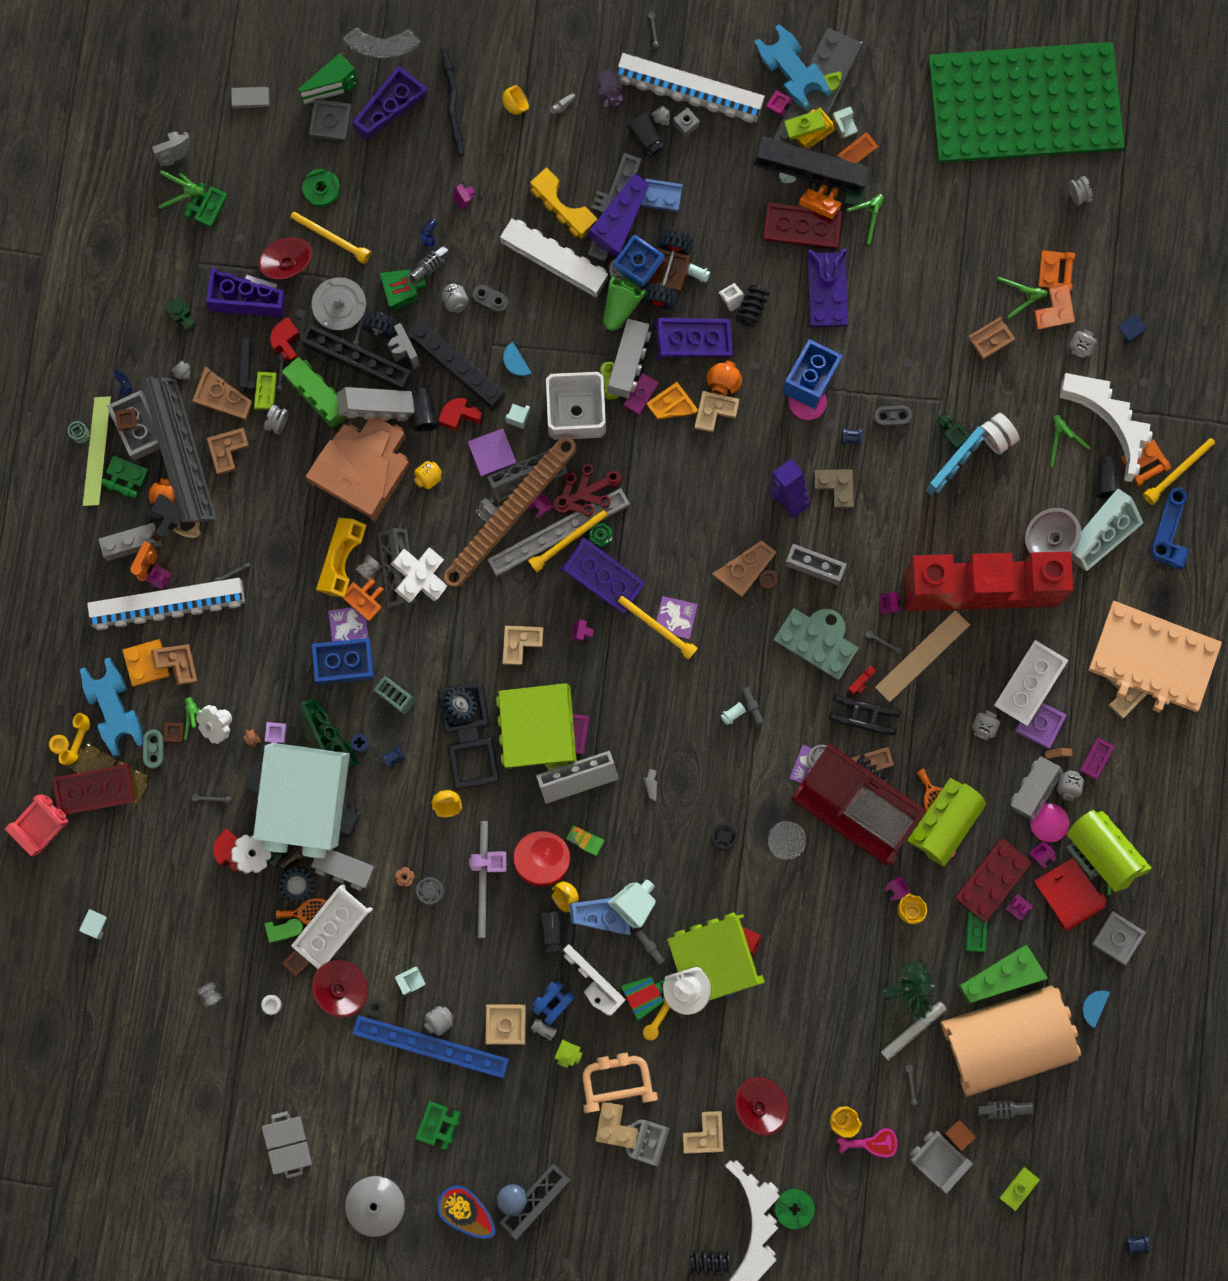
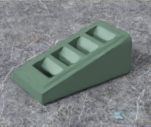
[373,675,417,715]
[1066,842,1100,881]

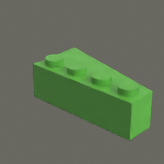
[282,357,347,431]
[957,945,1048,1003]

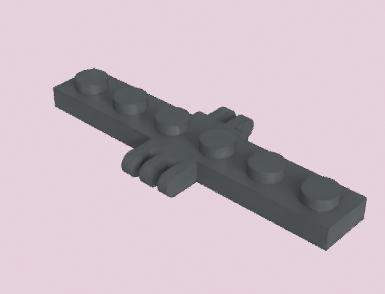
[587,153,641,263]

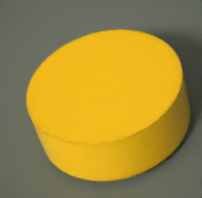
[49,735,70,754]

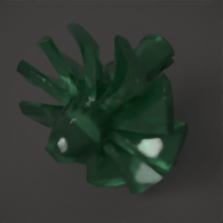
[883,961,938,1020]

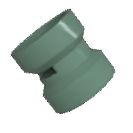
[68,421,90,444]

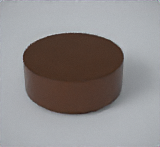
[759,570,778,590]

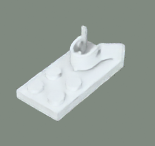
[994,640,1068,726]
[291,884,373,969]
[564,944,626,1016]

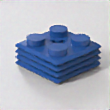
[613,235,664,288]

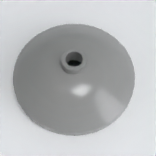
[1025,508,1081,554]
[345,1176,405,1237]

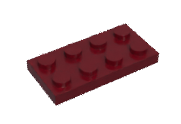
[763,202,842,250]
[52,764,136,815]
[954,838,1032,923]

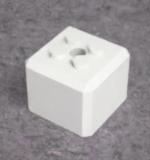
[546,372,606,440]

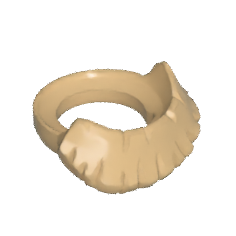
[173,519,201,538]

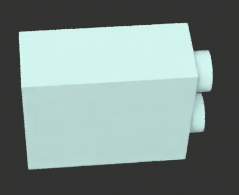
[253,743,350,858]

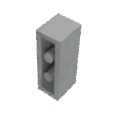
[99,523,163,561]
[785,544,847,586]
[1011,756,1063,821]
[311,850,376,891]

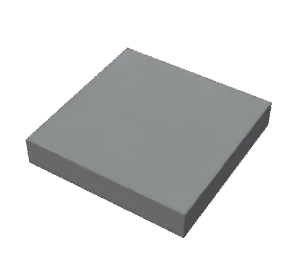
[1091,911,1146,966]

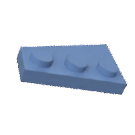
[569,898,631,935]

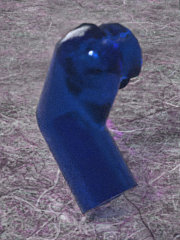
[421,219,437,247]
[113,369,133,397]

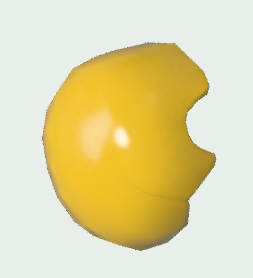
[502,85,529,115]
[431,790,462,818]
[552,881,579,913]
[898,894,927,924]
[830,1106,862,1138]

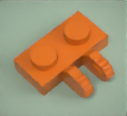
[799,185,841,219]
[341,579,384,622]

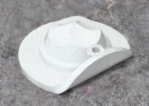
[663,967,711,1014]

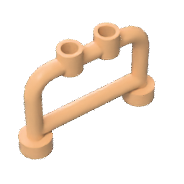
[583,1053,658,1113]

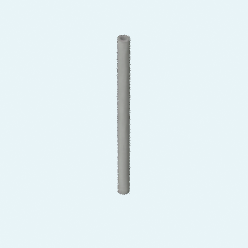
[478,821,488,938]

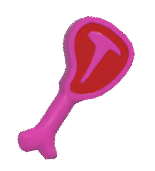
[837,1128,897,1158]

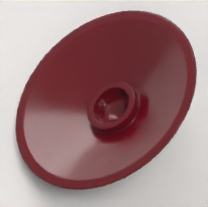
[258,237,312,279]
[312,960,368,1017]
[735,1077,789,1135]

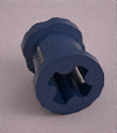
[842,428,862,446]
[350,734,370,753]
[381,745,407,769]
[1126,1235,1150,1255]

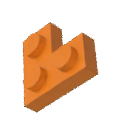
[1034,284,1075,329]

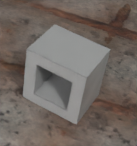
[673,108,700,137]

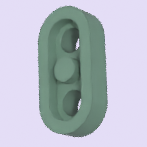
[143,729,164,769]

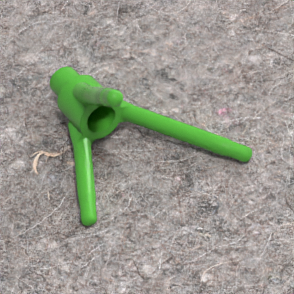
[159,171,205,209]
[847,194,884,245]
[997,277,1048,319]
[1050,415,1091,467]
[183,697,200,740]

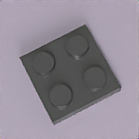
[309,99,352,142]

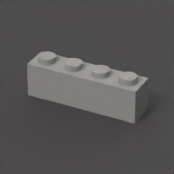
[607,319,651,399]
[336,387,414,421]
[536,751,619,804]

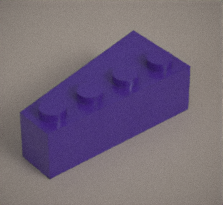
[352,65,428,139]
[588,173,650,258]
[206,268,286,317]
[769,459,810,519]

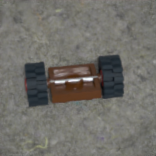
[642,229,694,310]

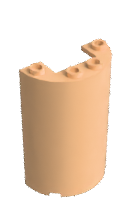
[940,986,1081,1097]

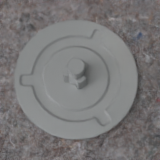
[312,277,366,331]

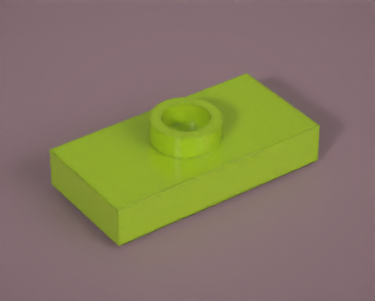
[784,110,826,140]
[254,372,277,411]
[999,1167,1040,1211]

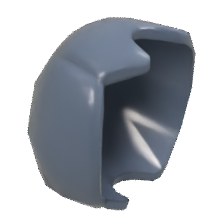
[497,1184,527,1216]

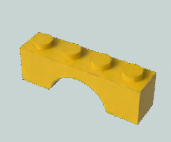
[530,167,598,240]
[316,518,366,597]

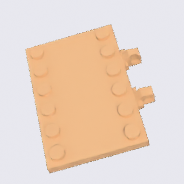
[1088,600,1222,713]

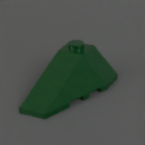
[298,698,360,769]

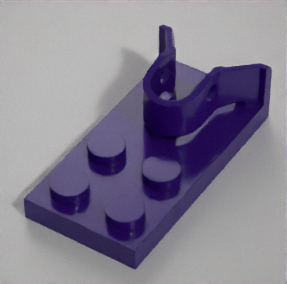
[807,249,848,328]
[653,318,733,361]
[559,538,645,614]

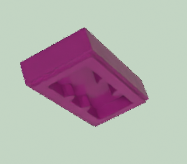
[623,374,659,416]
[573,714,590,755]
[1079,737,1115,780]

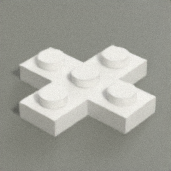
[391,547,447,603]

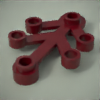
[553,464,621,517]

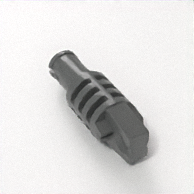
[407,246,449,284]
[977,1101,1033,1119]

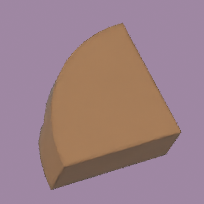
[1045,748,1073,759]

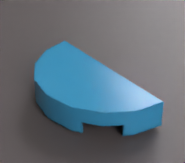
[503,342,532,377]
[1082,990,1110,1028]

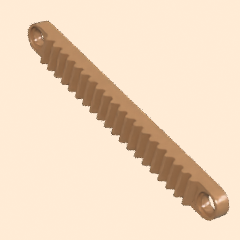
[444,437,577,587]

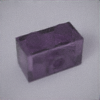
[596,67,622,107]

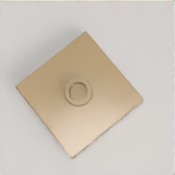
[486,1005,526,1045]

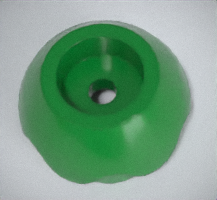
[589,523,613,547]

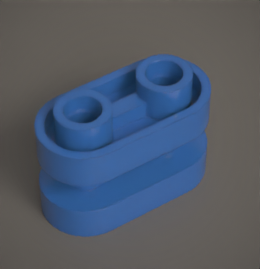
[532,981,575,1026]

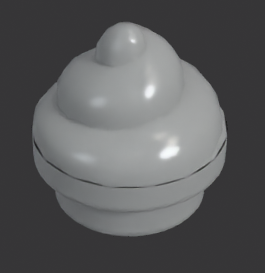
[651,106,670,126]
[171,361,190,380]

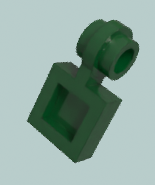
[164,296,196,332]
[936,414,971,449]

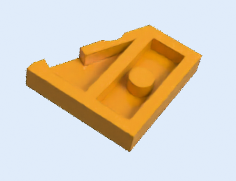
[646,382,698,420]

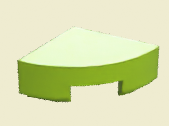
[824,71,841,93]

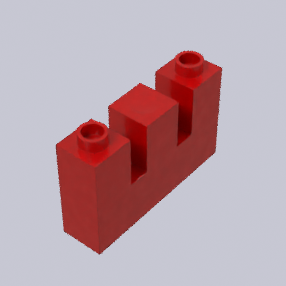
[904,551,1073,611]

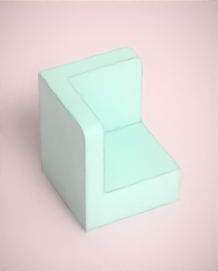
[832,107,857,139]
[505,404,531,429]
[79,909,107,940]
[395,967,425,995]

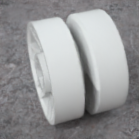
[980,413,1020,455]

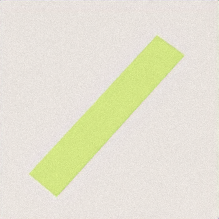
[83,396,111,506]

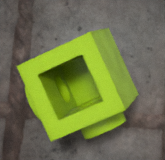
[555,1040,583,1068]

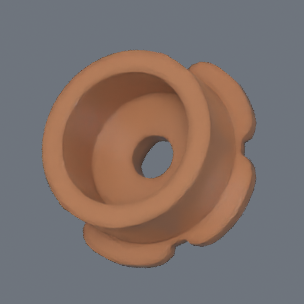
[244,729,261,747]
[395,867,414,887]

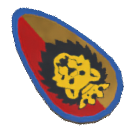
[437,1186,496,1239]

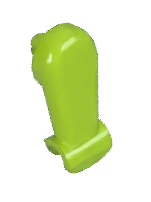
[600,362,619,400]

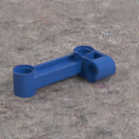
[1150,488,1189,569]

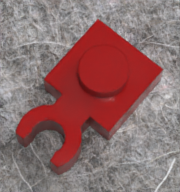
[847,665,876,696]

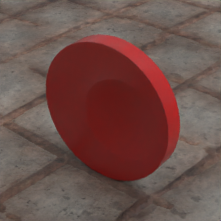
[514,831,570,886]

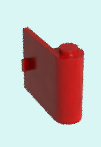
[1034,858,1107,932]

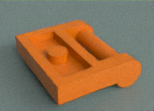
[1038,250,1075,291]
[1120,439,1171,487]
[131,541,158,582]

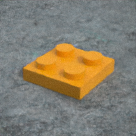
[123,639,170,687]

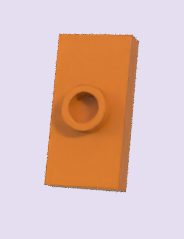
[837,132,878,163]

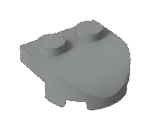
[152,132,190,166]
[625,1120,670,1166]

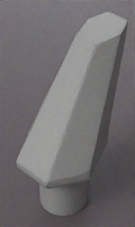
[550,93,575,114]
[643,769,658,801]

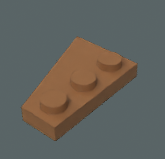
[192,366,253,421]
[712,541,777,598]

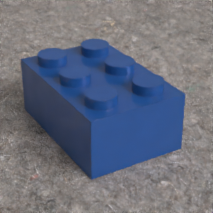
[782,339,843,409]
[312,638,375,685]

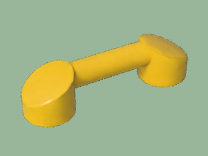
[59,713,90,766]
[643,997,670,1041]

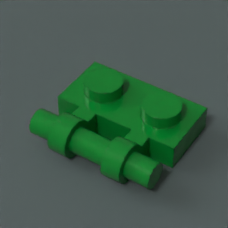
[183,182,228,228]
[101,455,149,499]
[415,1101,461,1150]

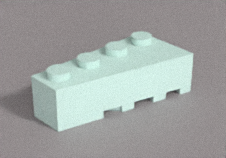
[1071,489,1143,571]

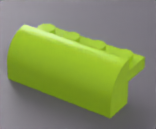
[908,778,987,867]
[1067,810,1152,892]

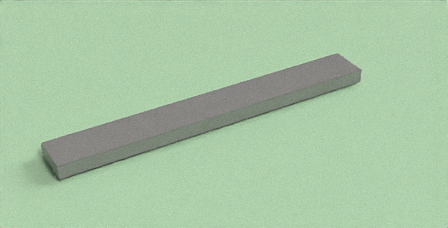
[487,488,630,577]

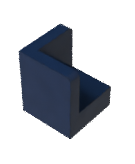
[1118,314,1147,346]

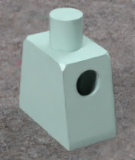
[608,880,655,928]

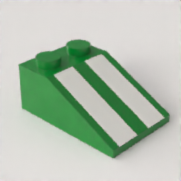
[298,53,358,105]

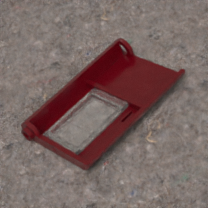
[791,744,927,866]

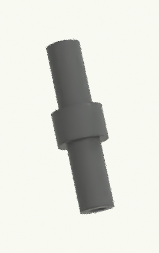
[742,687,764,725]
[635,929,665,965]

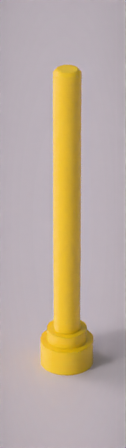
[290,212,371,264]
[1143,438,1215,505]
[528,510,608,572]
[618,596,697,660]

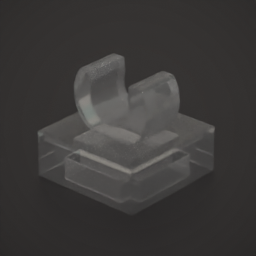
[476,498,501,523]

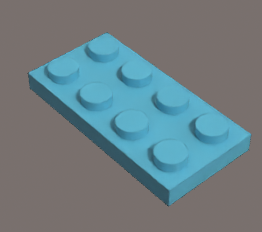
[926,426,984,496]

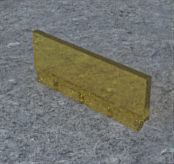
[70,743,149,805]

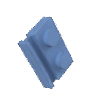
[641,179,683,212]

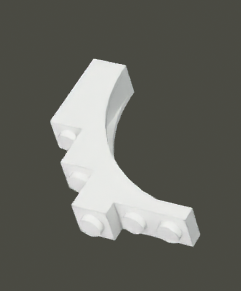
[1059,373,1152,482]
[725,1160,780,1281]

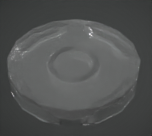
[768,821,806,860]

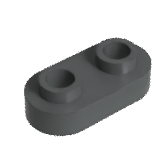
[473,285,508,313]
[874,405,912,427]

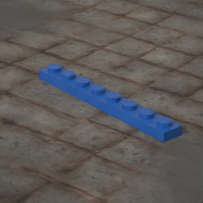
[353,1015,509,1078]

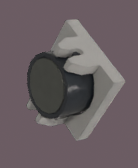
[386,323,420,369]

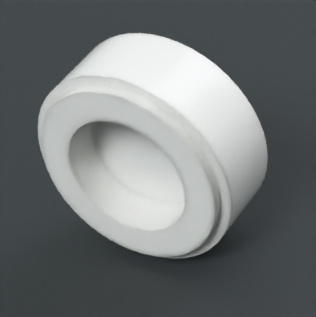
[261,995,282,1015]

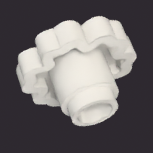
[196,705,232,744]
[231,835,271,874]

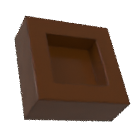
[115,408,138,431]
[163,722,185,743]
[282,950,310,977]

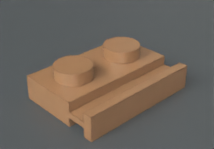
[968,317,1015,360]

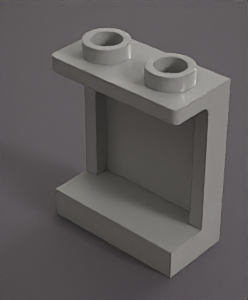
[909,1131,973,1194]

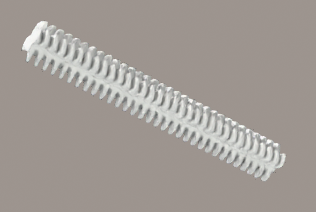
[881,1001,946,1060]

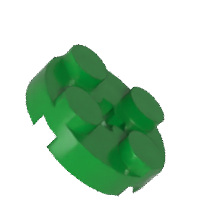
[302,169,340,207]
[774,1189,815,1230]

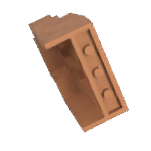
[306,417,410,523]

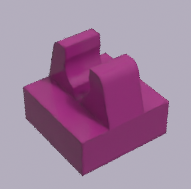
[452,184,475,211]
[529,493,554,518]
[145,564,173,591]
[879,592,902,615]
[571,620,594,642]
[1029,841,1056,868]
[884,876,911,901]
[1005,894,1033,922]

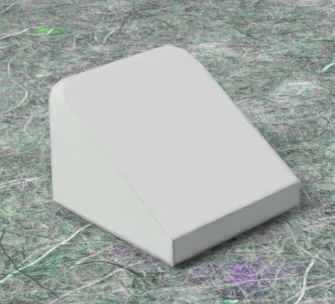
[719,283,744,311]

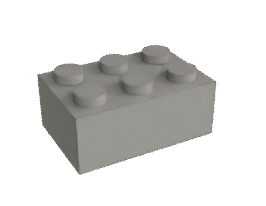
[107,390,160,461]

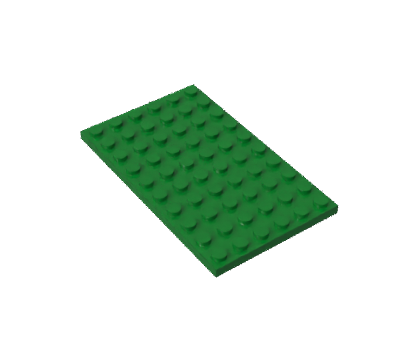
[928,42,1124,163]

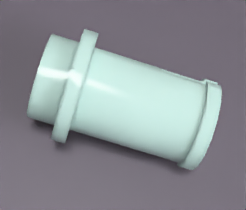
[687,263,711,283]
[721,702,746,725]

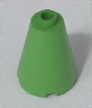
[603,276,646,331]

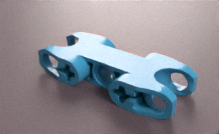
[754,24,832,111]
[80,657,143,757]

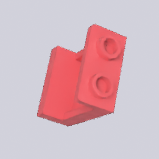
[5,794,69,856]

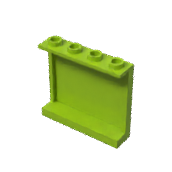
[496,683,577,769]
[668,912,765,1001]

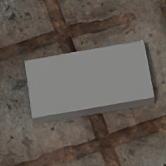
[232,87,270,108]

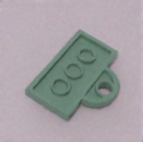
[773,608,859,681]

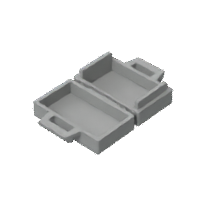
[262,1111,312,1179]

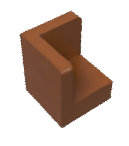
[943,1120,976,1151]

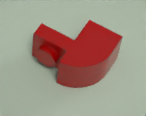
[270,317,301,362]
[438,398,483,431]
[213,828,242,872]

